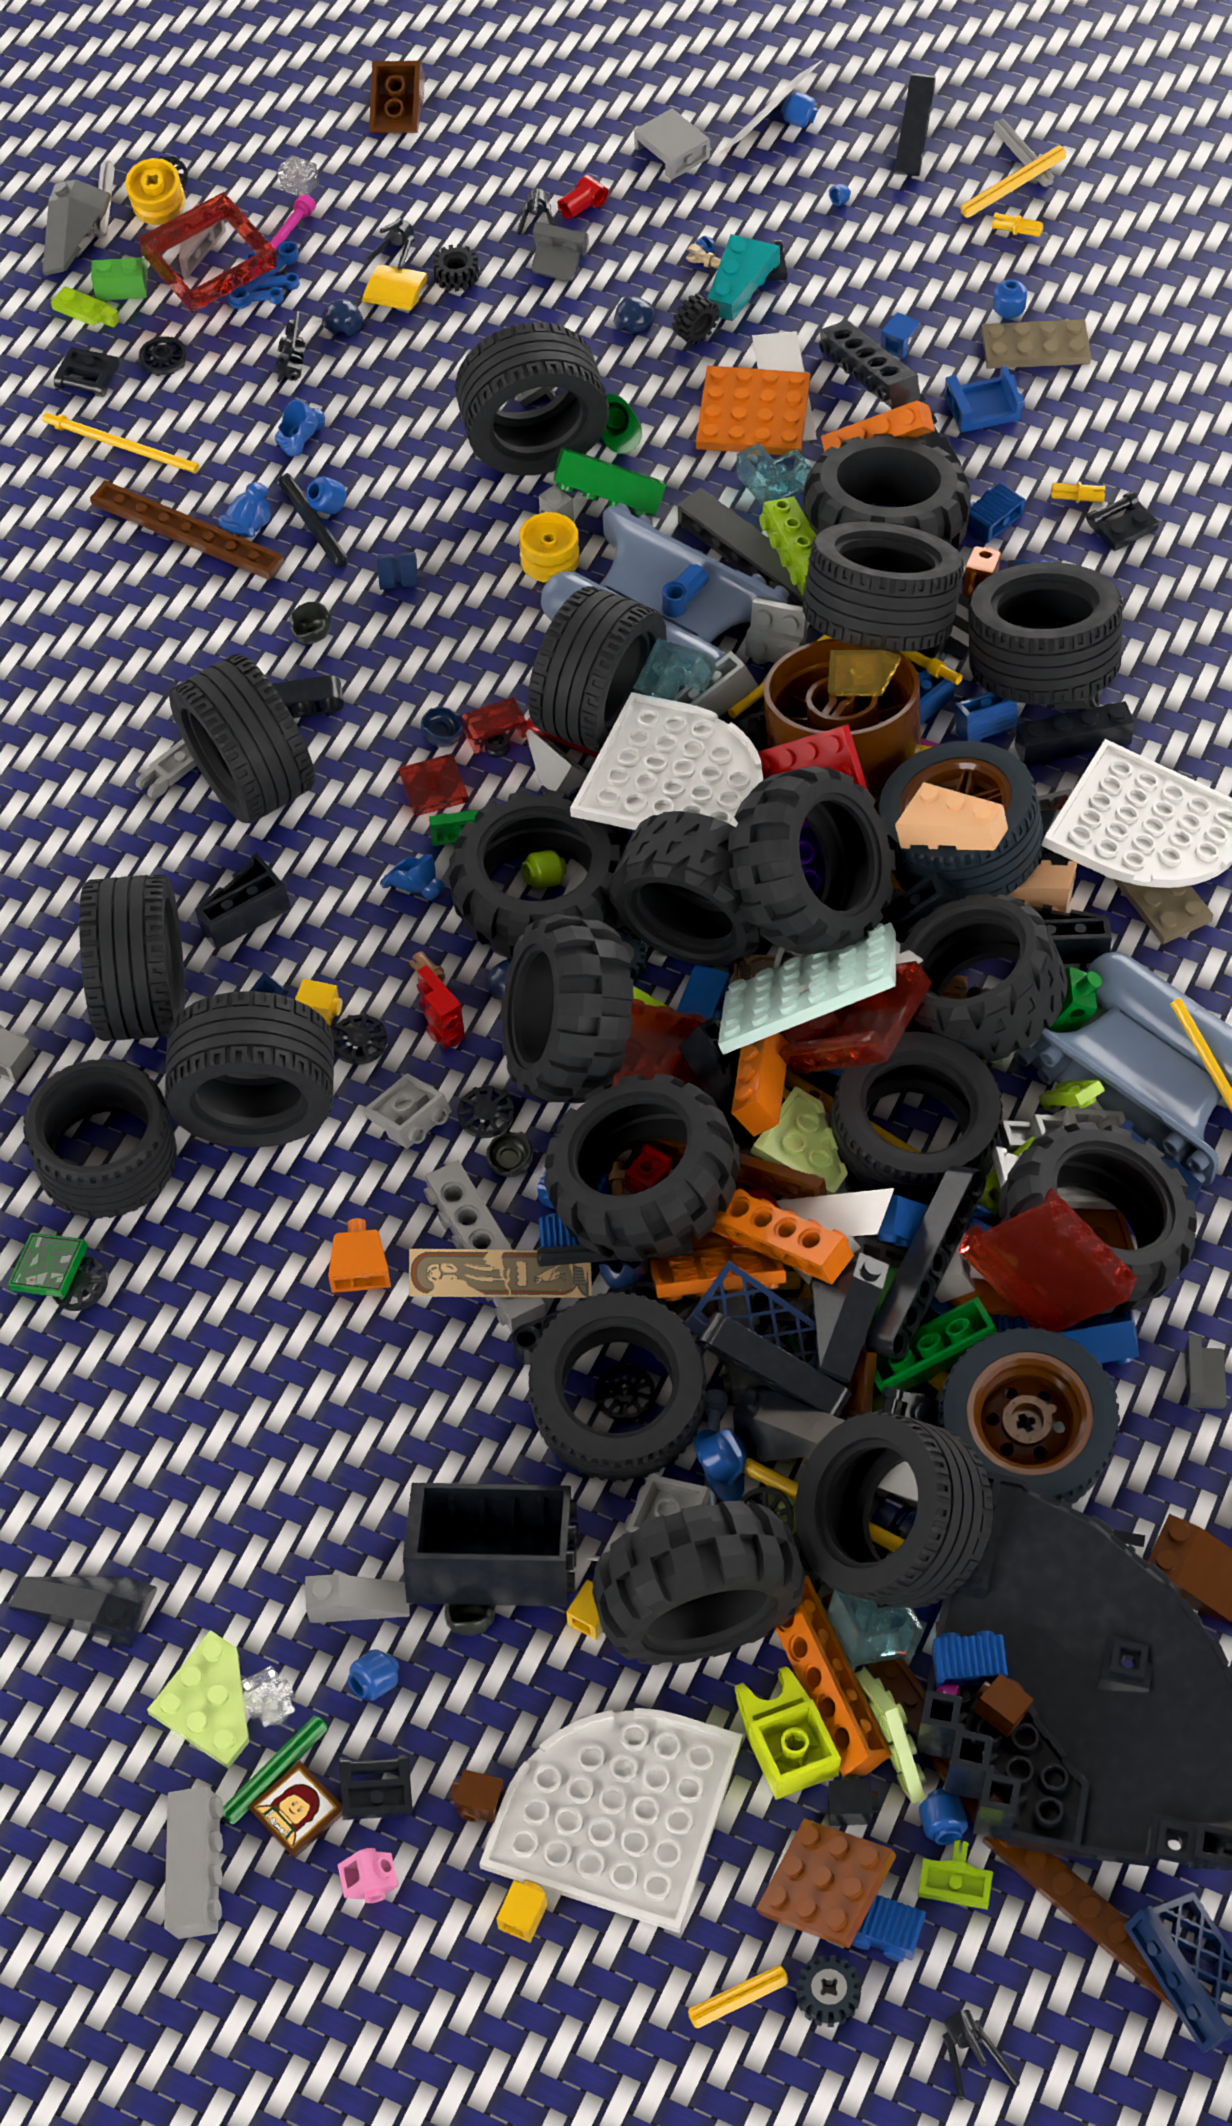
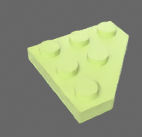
[750,1086,848,1195]
[147,1630,250,1769]
[854,1669,926,1803]

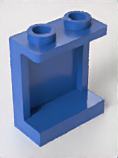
[944,366,1025,433]

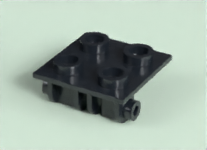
[275,310,306,383]

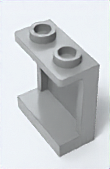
[634,108,710,180]

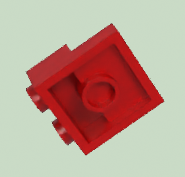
[416,965,465,1049]

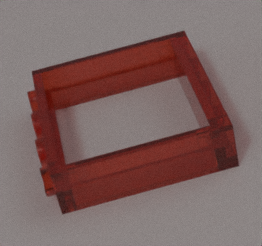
[139,192,277,313]

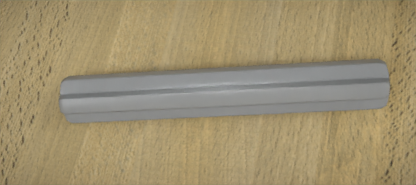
[993,119,1054,187]
[93,161,115,238]

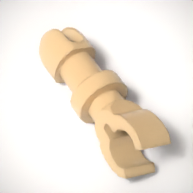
[686,244,721,269]

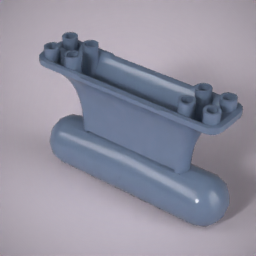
[540,503,789,692]
[1014,952,1232,1187]

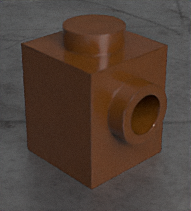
[974,1673,1034,1738]
[450,1769,505,1823]

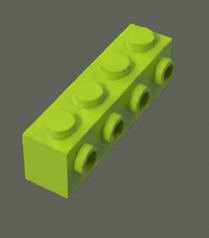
[759,496,817,595]

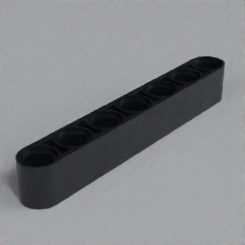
[866,1166,986,1359]

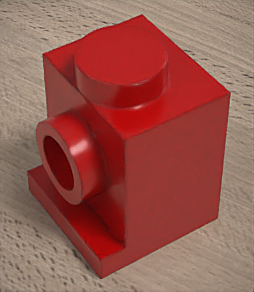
[625,1144,672,1194]

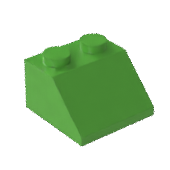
[91,257,148,301]

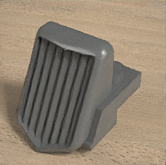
[532,222,589,281]

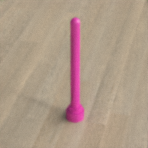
[247,194,316,280]

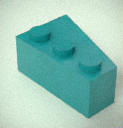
[707,234,780,321]

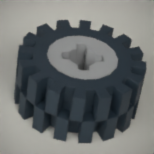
[796,1955,862,2027]

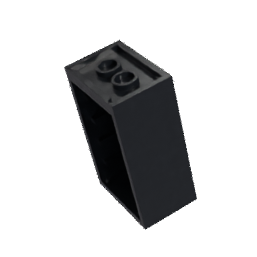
[403,1482,578,1606]

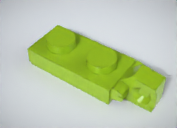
[51,286,120,328]

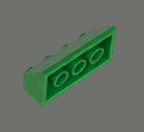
[553,447,666,517]
[875,1296,998,1398]

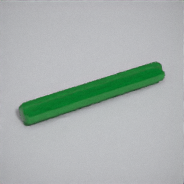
[223,1715,328,1824]

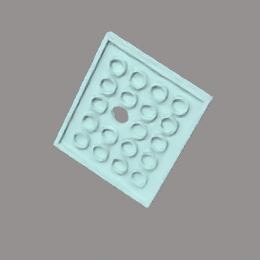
[718,923,896,1055]

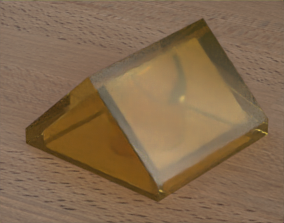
[828,650,902,696]

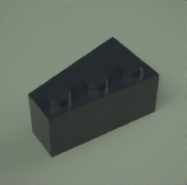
[1019,899,1112,964]

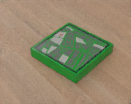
[7,1233,88,1298]

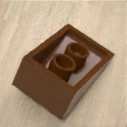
[369,61,425,133]
[1147,1514,1232,1626]

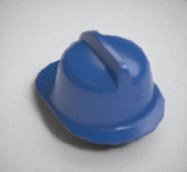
[694,1428,747,1501]

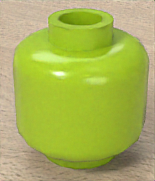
[521,850,567,890]

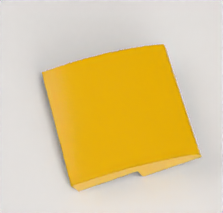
[362,264,427,311]

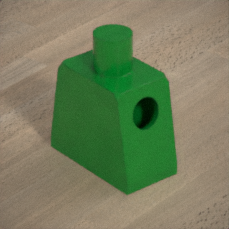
[1046,967,1102,1033]

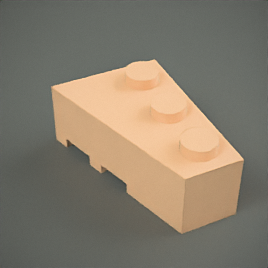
[895,782,1008,850]
[1007,860,1077,913]

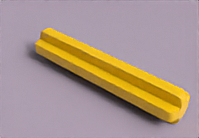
[688,1965,788,2028]

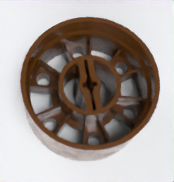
[764,638,921,798]

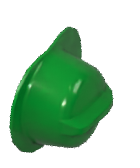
[601,393,642,454]

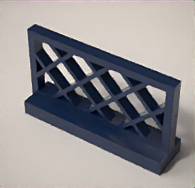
[684,1260,817,1395]
[1124,1892,1232,2054]

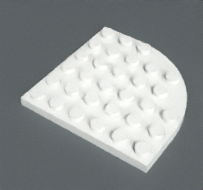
[570,692,763,830]
[1041,739,1232,888]
[479,1708,743,1933]

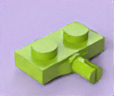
[917,1840,993,1910]

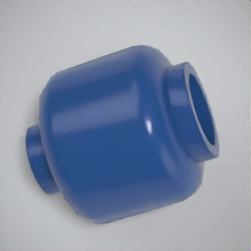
[780,91,818,128]
[993,280,1027,319]
[306,476,346,514]
[348,1649,399,1701]
[919,1789,968,1845]

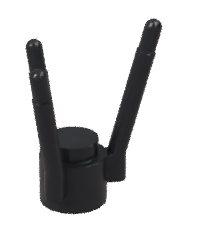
[517,188,555,234]
[366,218,415,270]
[942,2010,1020,2100]

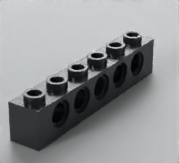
[819,320,921,409]

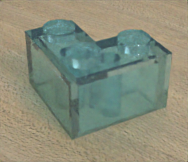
[737,443,811,506]
[633,638,717,701]
[827,1589,923,1666]

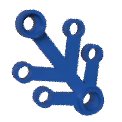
[227,241,300,309]

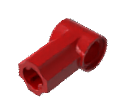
[557,175,609,220]

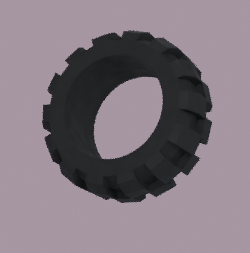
[803,434,971,549]

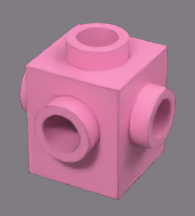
[338,1848,398,1903]

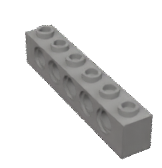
[424,1160,546,1334]

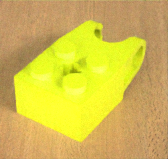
[735,1666,841,1800]

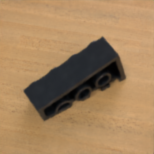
[678,1017,785,1149]

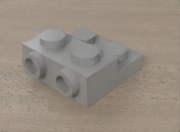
[745,597,808,664]
[363,1073,452,1149]
[625,1474,712,1533]

